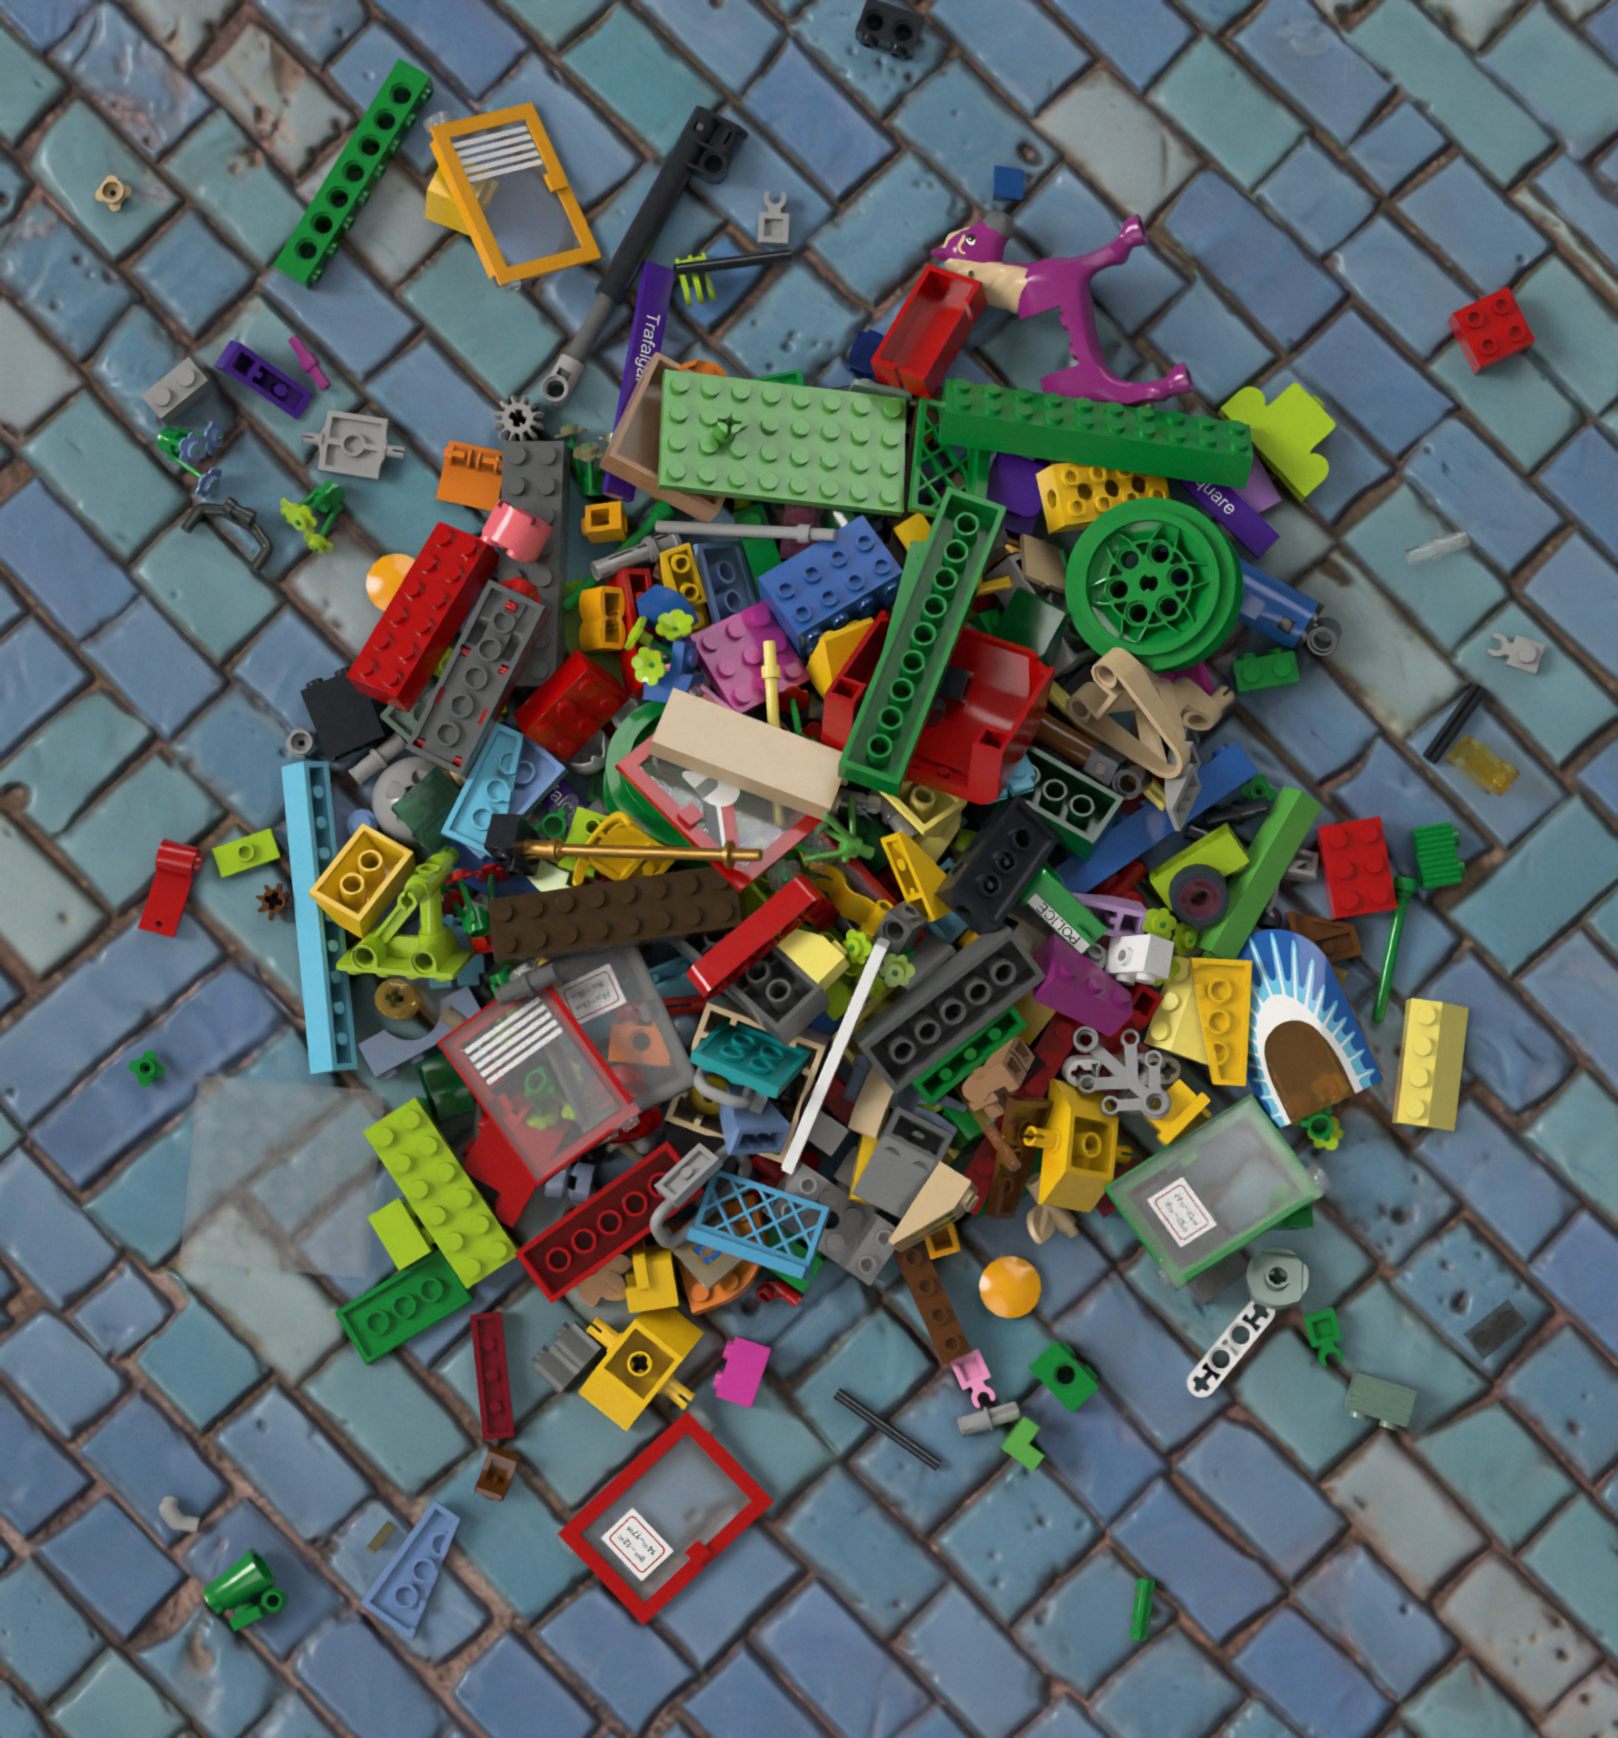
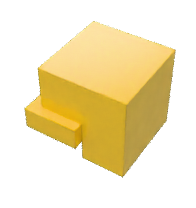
[425,159,498,236]
[1140,1079,1212,1146]
[625,1238,679,1313]

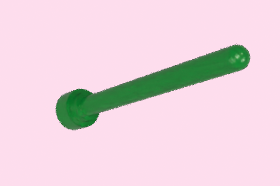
[562,499,677,611]
[1372,876,1419,1024]

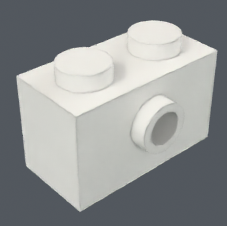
[1104,934,1174,986]

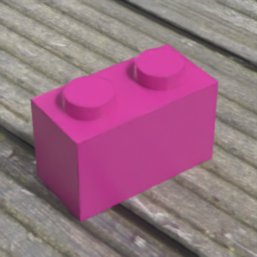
[712,1336,772,1408]

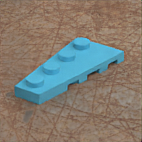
[441,722,525,858]

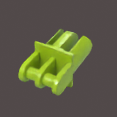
[675,252,716,306]

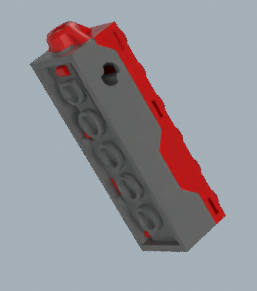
[405,577,551,779]

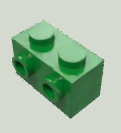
[1230,648,1300,697]

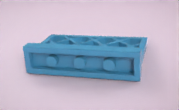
[686,1170,831,1281]

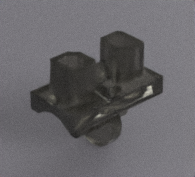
[1463,1299,1528,1359]

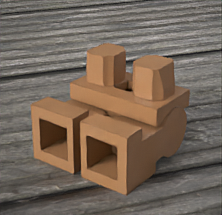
[962,1034,1035,1119]

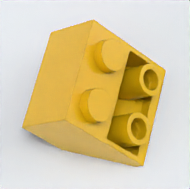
[806,617,874,699]

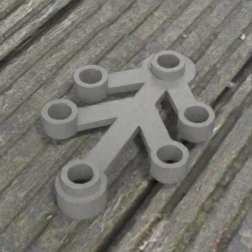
[1073,1026,1171,1120]

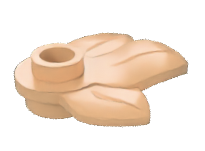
[577,1254,633,1308]

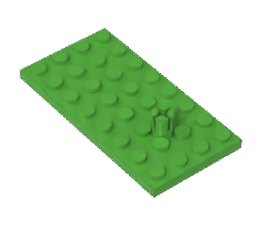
[658,369,906,517]

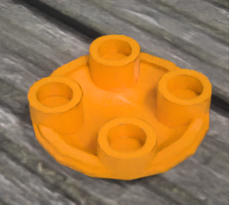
[366,553,415,611]
[979,1256,1041,1318]

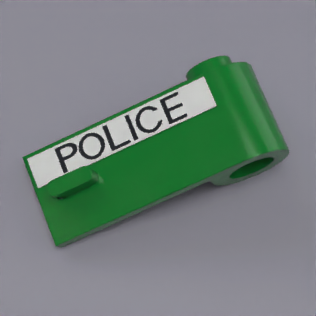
[1017,862,1108,955]

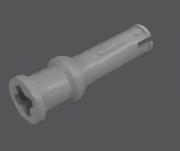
[590,533,682,581]

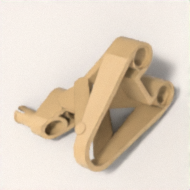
[1065,647,1234,779]

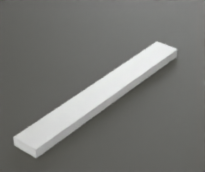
[781,937,891,1175]

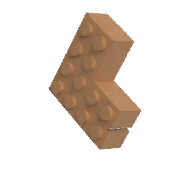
[599,352,726,523]

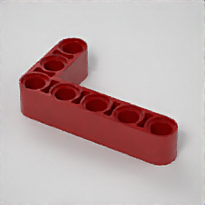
[686,874,841,1000]

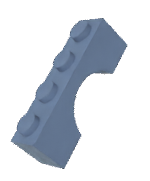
[358,985,482,1080]

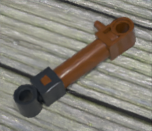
[1033,712,1153,800]

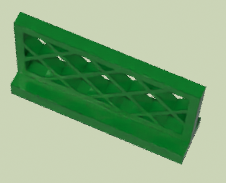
[908,397,991,518]

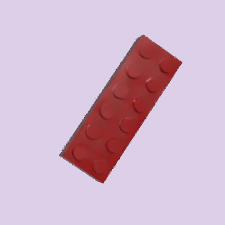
[346,521,499,713]
[515,1139,706,1304]

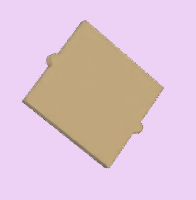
[1020,533,1066,595]

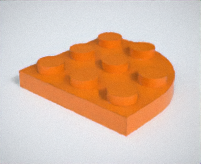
[667,1194,767,1315]

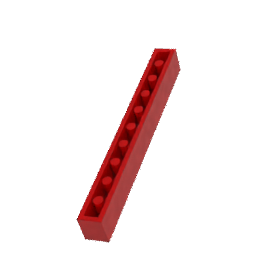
[963,934,1113,1216]

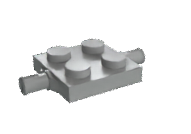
[301,410,406,481]

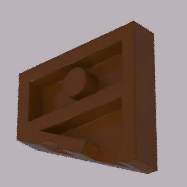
[1285,911,1362,963]

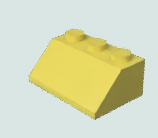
[1144,955,1209,1066]

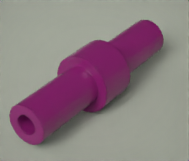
[288,334,332,391]

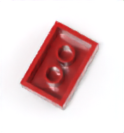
[513,649,629,764]
[1315,816,1397,921]

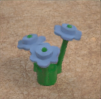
[157,421,223,498]

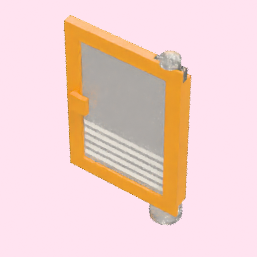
[423,102,602,293]

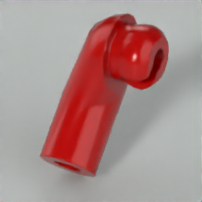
[756,1278,804,1307]

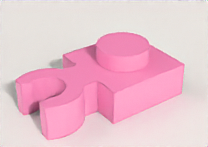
[950,1348,995,1408]

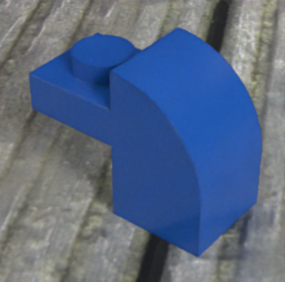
[636,584,699,657]
[643,640,704,702]

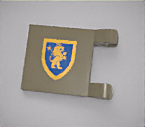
[663,1193,745,1291]

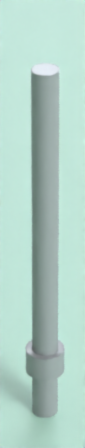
[655,520,837,543]

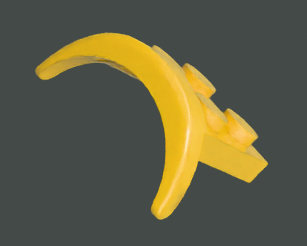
[572,811,676,886]

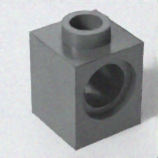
[873,901,928,957]

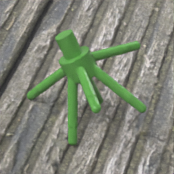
[802,795,875,865]

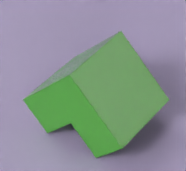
[1000,1414,1044,1472]

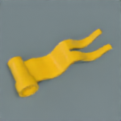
[789,843,893,941]

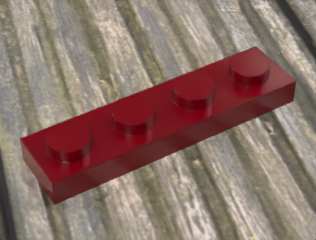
[470,1311,515,1440]

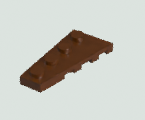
[986,1096,1054,1218]

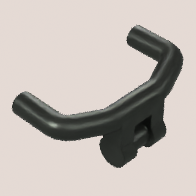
[181,496,273,574]

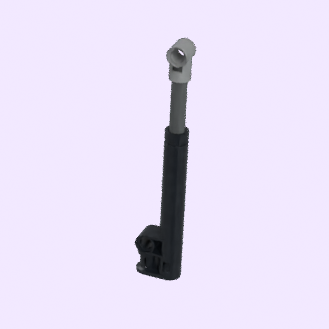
[541,106,749,408]

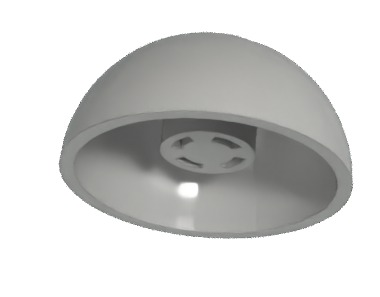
[372,756,462,847]

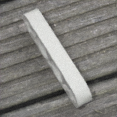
[1061,1053,1181,1087]
[1186,1300,1275,1398]

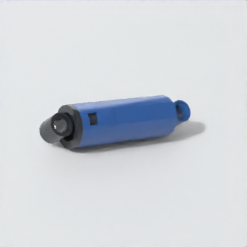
[1156,550,1342,656]

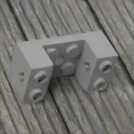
[761,1161,896,1286]

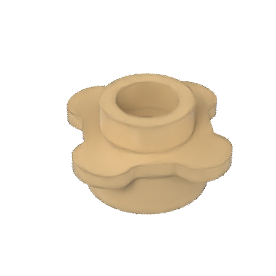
[95,175,132,212]

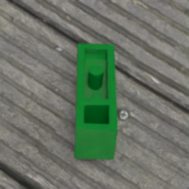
[733,503,781,596]

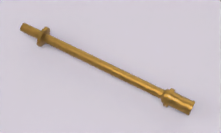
[523,837,763,868]

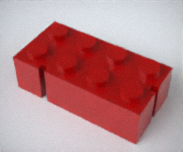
[870,264,988,400]

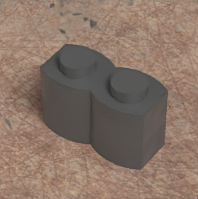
[532,1321,602,1394]

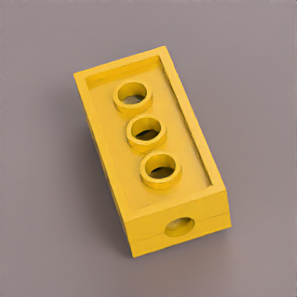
[1036,463,1171,534]

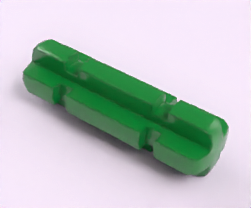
[1129,1578,1156,1641]

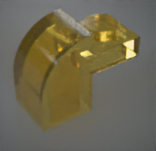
[1445,734,1520,797]

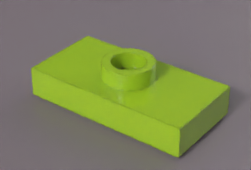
[212,828,282,879]

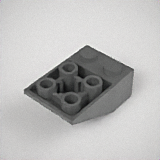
[852,1106,954,1219]

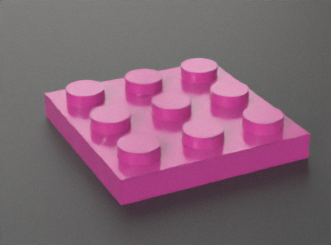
[686,601,812,714]

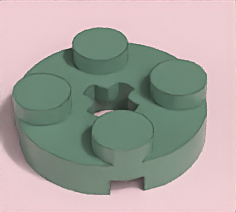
[1245,1247,1309,1310]

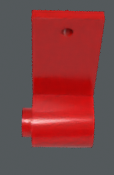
[138,839,205,939]

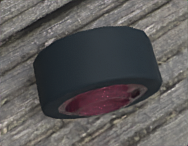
[1168,864,1229,927]

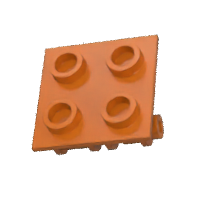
[436,440,503,512]

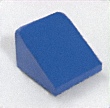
[993,165,1024,201]

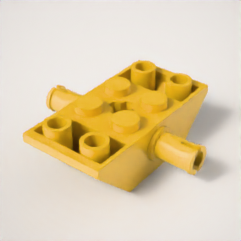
[1023,1079,1132,1213]
[578,1307,704,1431]

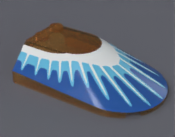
[1236,929,1386,1129]

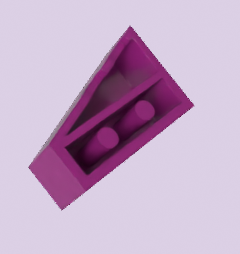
[1032,933,1133,1037]

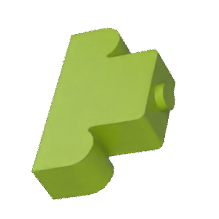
[1218,383,1336,502]

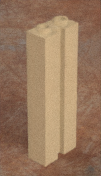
[648,688,848,822]

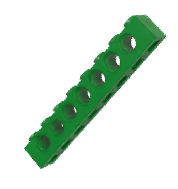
[273,58,434,290]

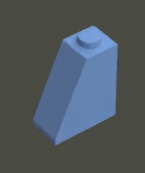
[718,1084,791,1156]

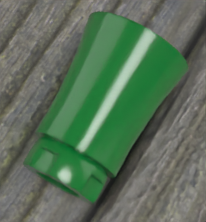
[203,1548,276,1615]

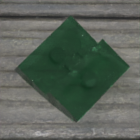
[391,766,461,855]

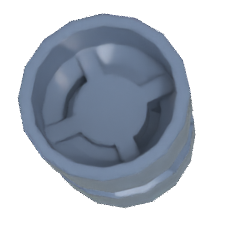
[545,1157,596,1203]

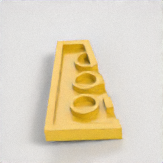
[1188,957,1252,1086]

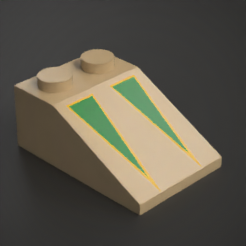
[888,1161,979,1253]

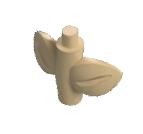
[1025,1172,1079,1244]

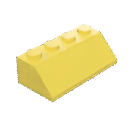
[1392,998,1469,1131]

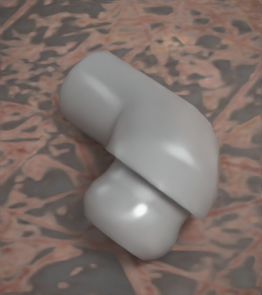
[159,1496,201,1533]

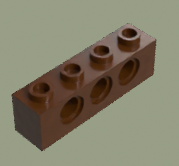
[893,1241,972,1365]

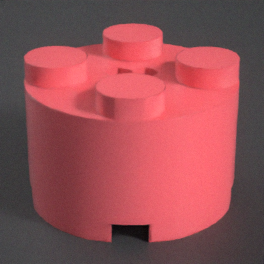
[480,498,554,565]

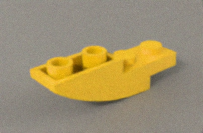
[659,543,711,666]

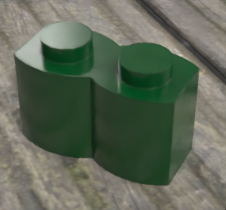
[416,1054,477,1124]

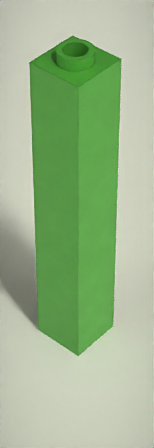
[1194,786,1322,960]

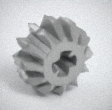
[493,395,545,441]

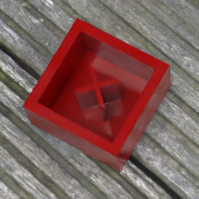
[1448,286,1536,375]

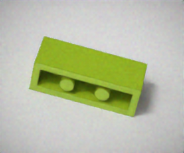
[1148,823,1250,911]

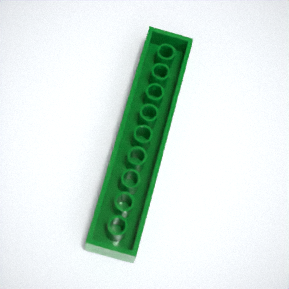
[939,379,1254,489]
[838,487,1007,798]

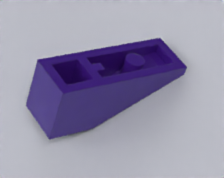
[214,341,314,420]

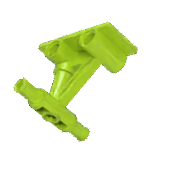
[336,846,474,982]

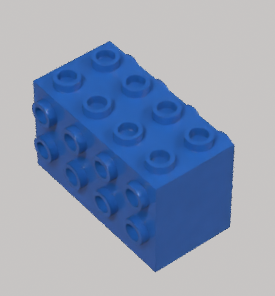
[758,515,903,659]

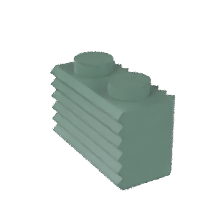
[1343,1371,1418,1431]

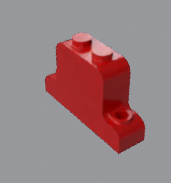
[461,1111,573,1228]

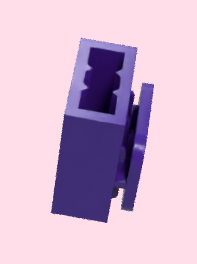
[986,452,1052,539]

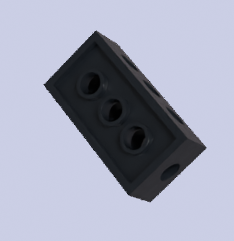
[934,795,1062,935]

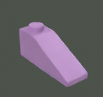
[1071,893,1147,937]

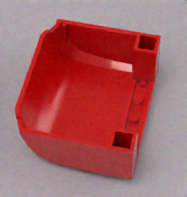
[821,610,1055,805]

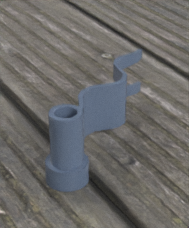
[842,1054,968,1135]

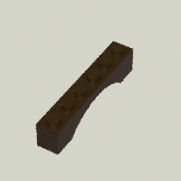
[883,387,944,570]

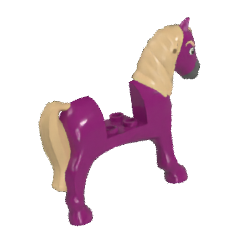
[931,211,1194,410]

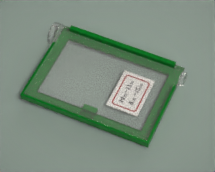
[1104,1094,1332,1291]

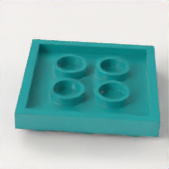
[689,1016,812,1099]

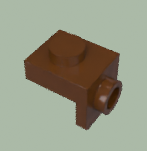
[474,1446,520,1501]

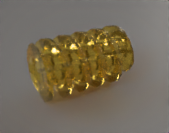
[375,978,420,1021]

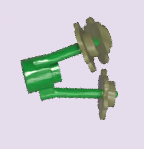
[554,423,613,496]

